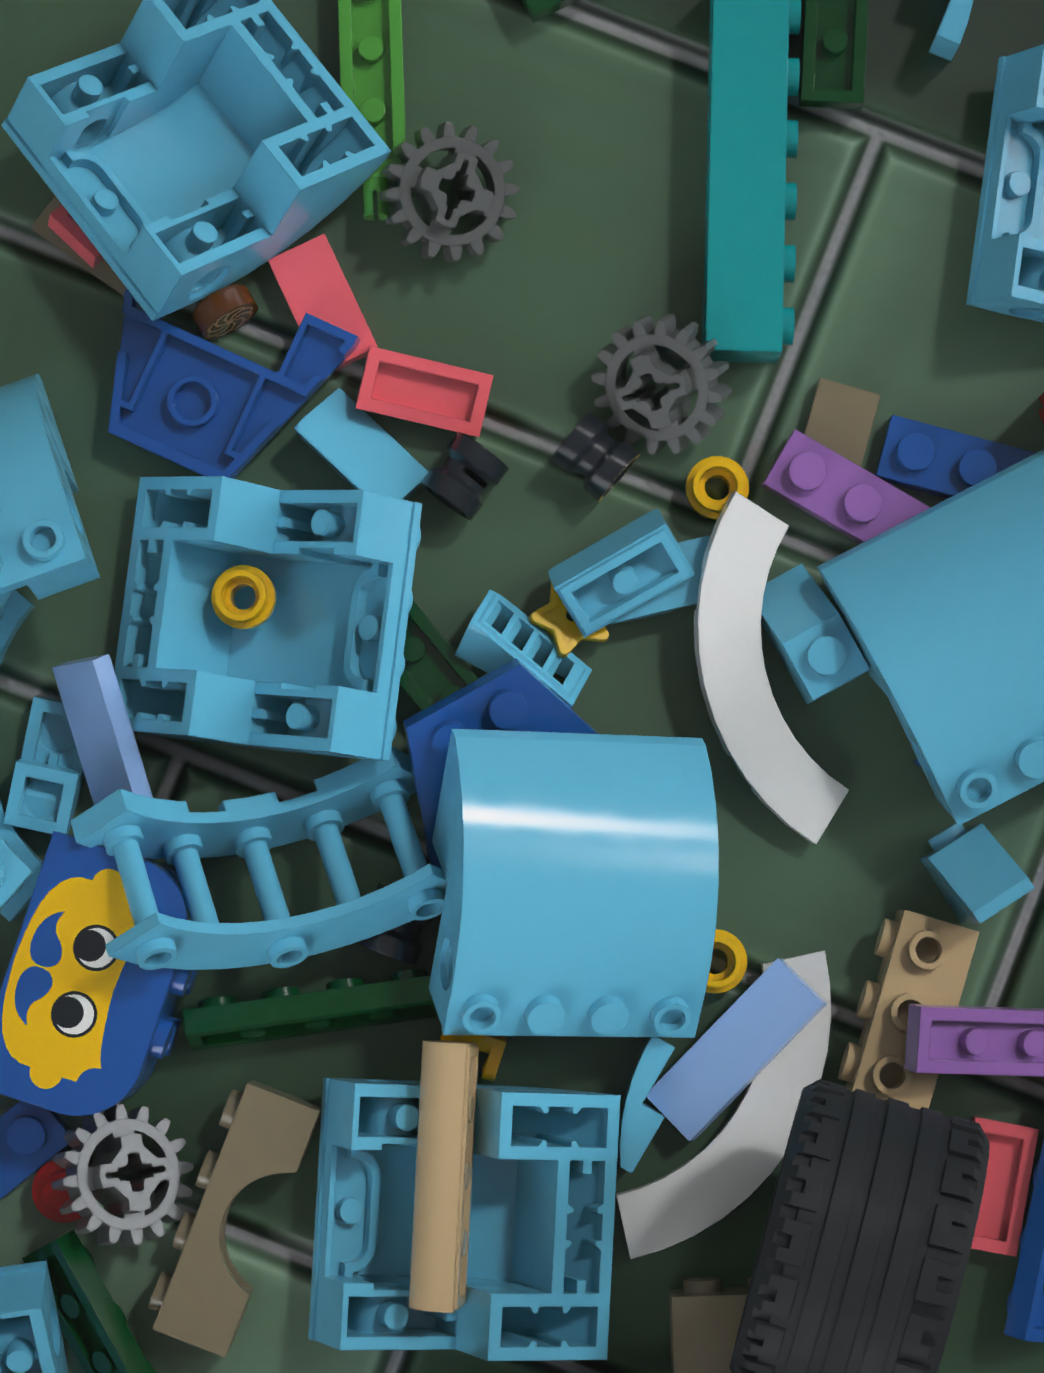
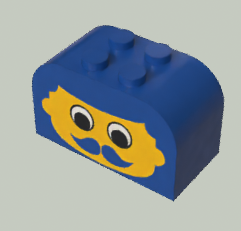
[0,831,199,1116]

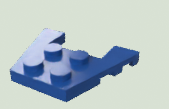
[108,289,360,479]
[403,658,599,914]

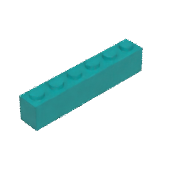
[702,0,801,363]

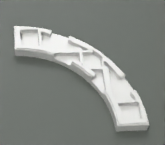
[694,492,849,844]
[616,950,831,1259]

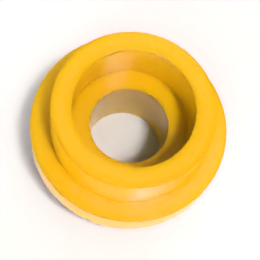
[685,456,749,520]
[211,565,276,630]
[705,929,747,993]

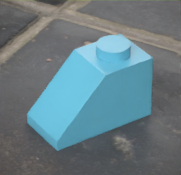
[761,564,870,705]
[920,823,1035,924]

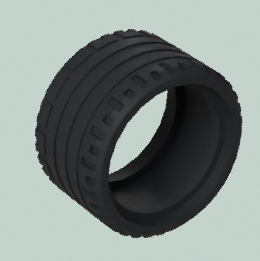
[729,1079,990,1373]

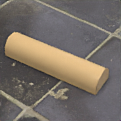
[409,1040,479,1313]

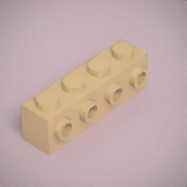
[838,910,979,1110]

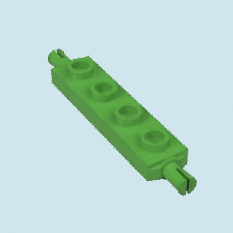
[338,0,406,221]

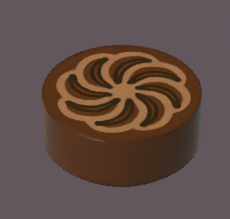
[192,284,258,340]

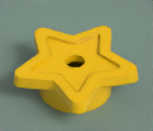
[529,582,609,658]

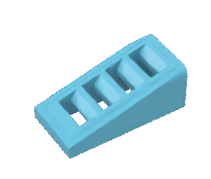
[455,589,592,708]

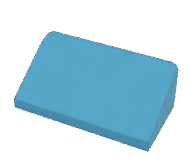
[294,388,428,500]
[548,509,696,638]

